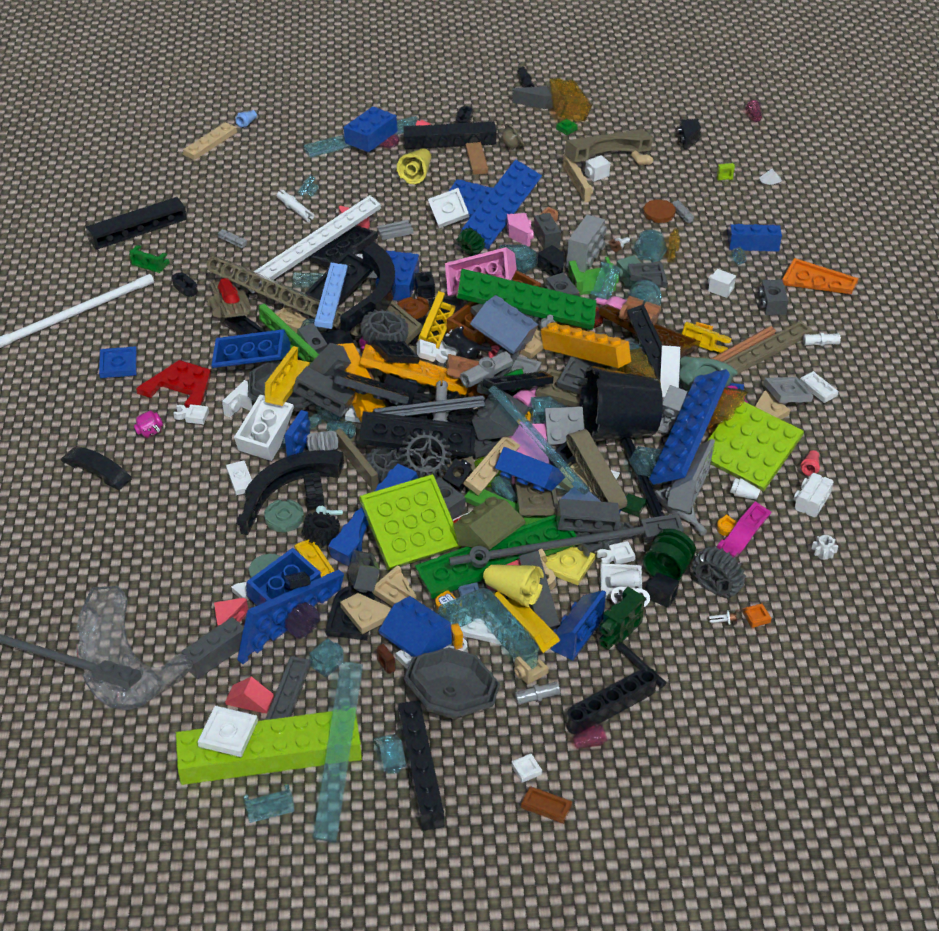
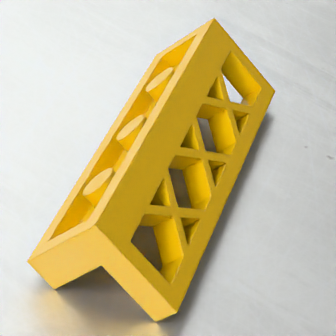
[418,291,456,349]
[265,346,310,406]
[493,591,560,653]

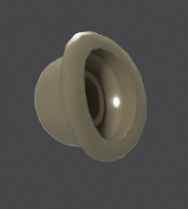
[502,123,525,149]

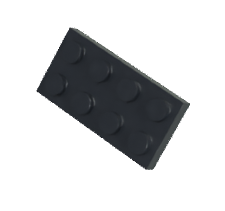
[309,225,379,268]
[305,251,373,307]
[334,369,409,405]

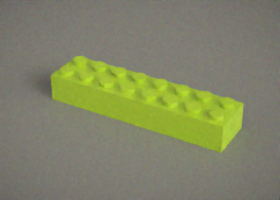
[176,708,362,785]

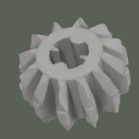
[306,431,339,451]

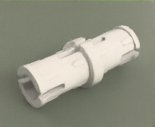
[803,332,841,346]

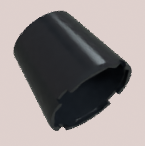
[579,366,663,442]

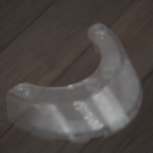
[76,586,194,710]

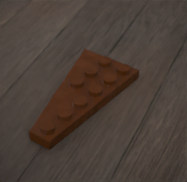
[598,304,701,359]

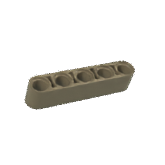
[566,429,627,509]

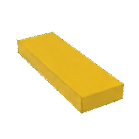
[294,539,334,577]

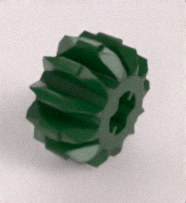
[456,228,486,256]

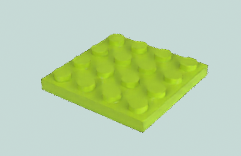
[707,399,804,492]
[359,474,462,570]

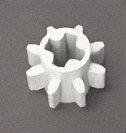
[812,535,838,560]

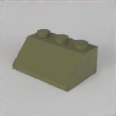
[453,497,526,550]

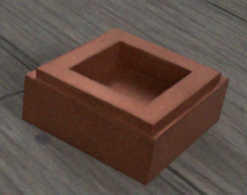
[377,643,395,674]

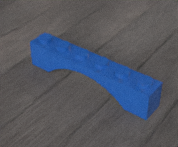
[328,464,418,567]

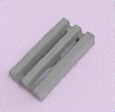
[377,220,413,240]

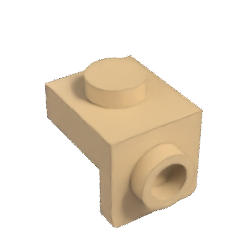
[514,655,549,684]

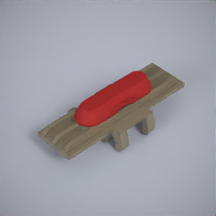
[207,278,251,318]

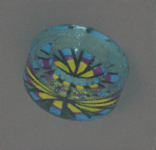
[732,247,746,265]

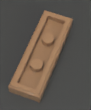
[466,142,488,175]

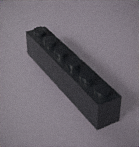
[403,121,497,150]
[86,197,187,250]
[398,700,444,831]

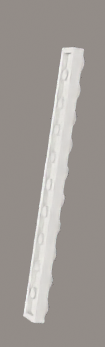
[244,195,381,293]

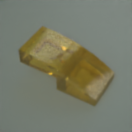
[667,228,680,262]

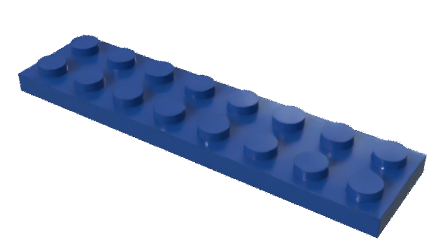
[460,159,542,249]
[649,369,730,484]

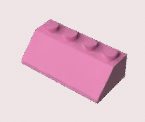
[445,247,517,296]

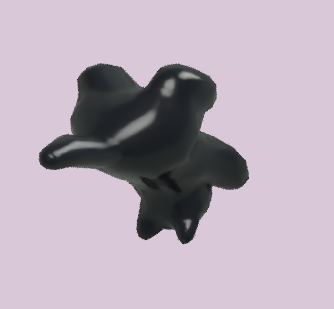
[443,326,492,359]

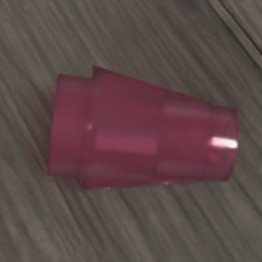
[746,100,762,122]
[573,724,607,749]

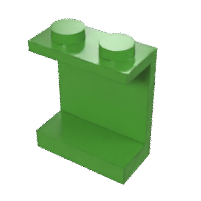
[568,257,619,295]

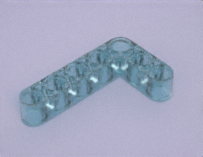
[438,588,539,669]

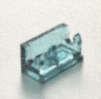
[590,261,621,300]
[629,446,662,476]
[243,784,295,823]

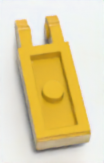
[682,322,731,353]

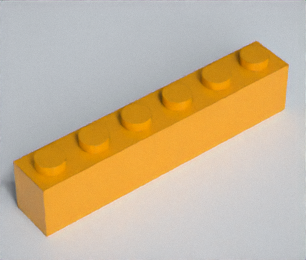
[540,322,631,368]
[337,343,385,422]

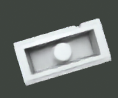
[794,473,834,517]

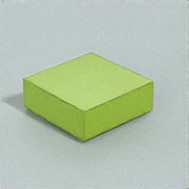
[716,163,735,181]

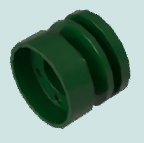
[643,529,696,581]

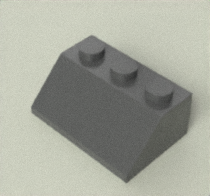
[472,393,529,440]

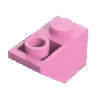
[507,213,534,246]

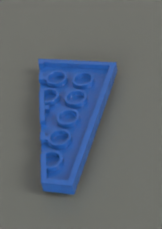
[237,570,344,664]

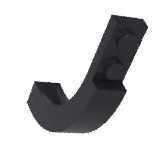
[340,242,396,332]
[237,450,344,535]

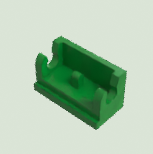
[129,245,170,273]

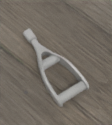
[655,486,707,536]

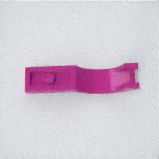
[717,501,772,557]

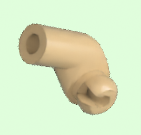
[631,151,653,165]

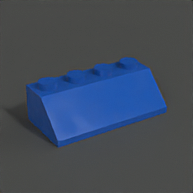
[211,329,291,368]

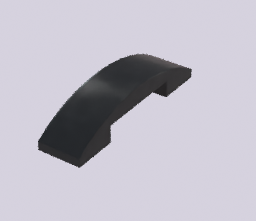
[61,447,132,491]

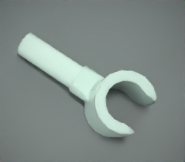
[316,506,343,515]

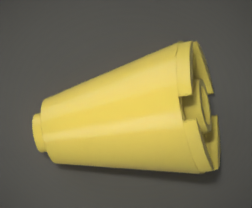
[397,149,431,184]
[483,565,544,607]

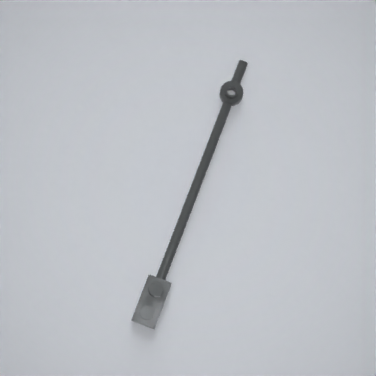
[448,513,684,568]
[0,634,142,689]

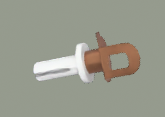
[608,237,630,252]
[709,609,748,625]

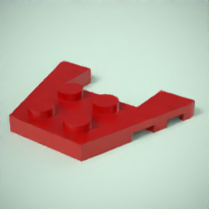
[136,360,211,408]

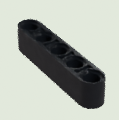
[566,668,658,735]

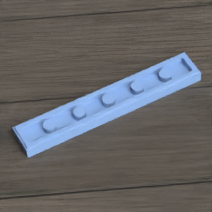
[314,263,348,329]

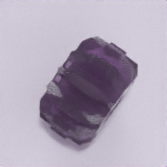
[285,602,320,639]

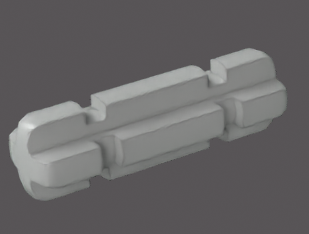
[672,200,694,224]
[218,229,247,248]

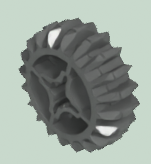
[360,309,409,345]
[399,430,451,479]
[366,446,417,484]
[691,546,746,598]

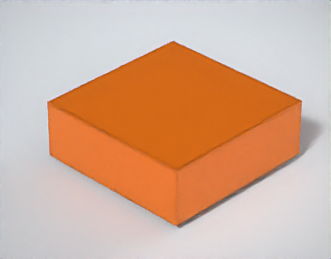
[743,603,772,628]

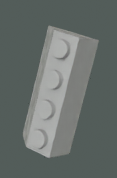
[666,439,715,513]

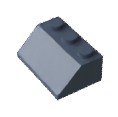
[470,295,538,354]

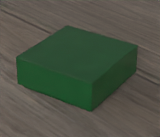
[621,493,646,517]

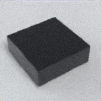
[284,571,311,589]

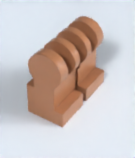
[619,296,661,326]

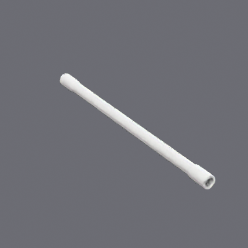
[0,274,154,348]

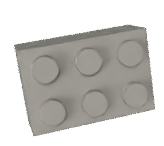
[566,215,607,273]

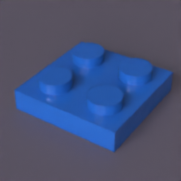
[99,346,137,378]
[284,410,310,456]

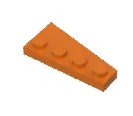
[782,258,859,294]

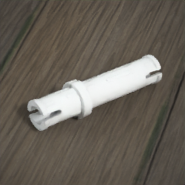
[277,190,314,222]

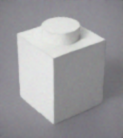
[585,155,610,182]
[708,269,736,298]

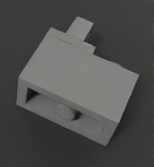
[657,385,688,435]

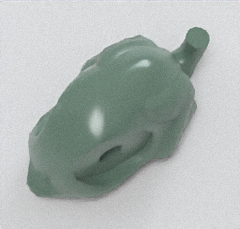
[679,356,738,392]

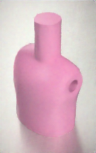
[596,296,627,309]
[513,386,538,408]

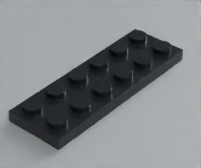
[359,411,475,457]

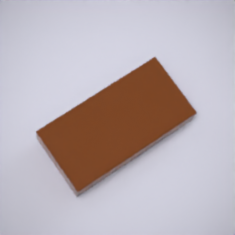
[521,786,572,824]

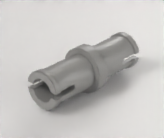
[515,681,560,706]

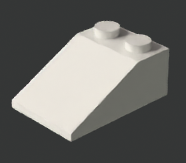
[234,394,294,461]

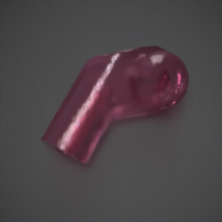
[378,135,400,148]

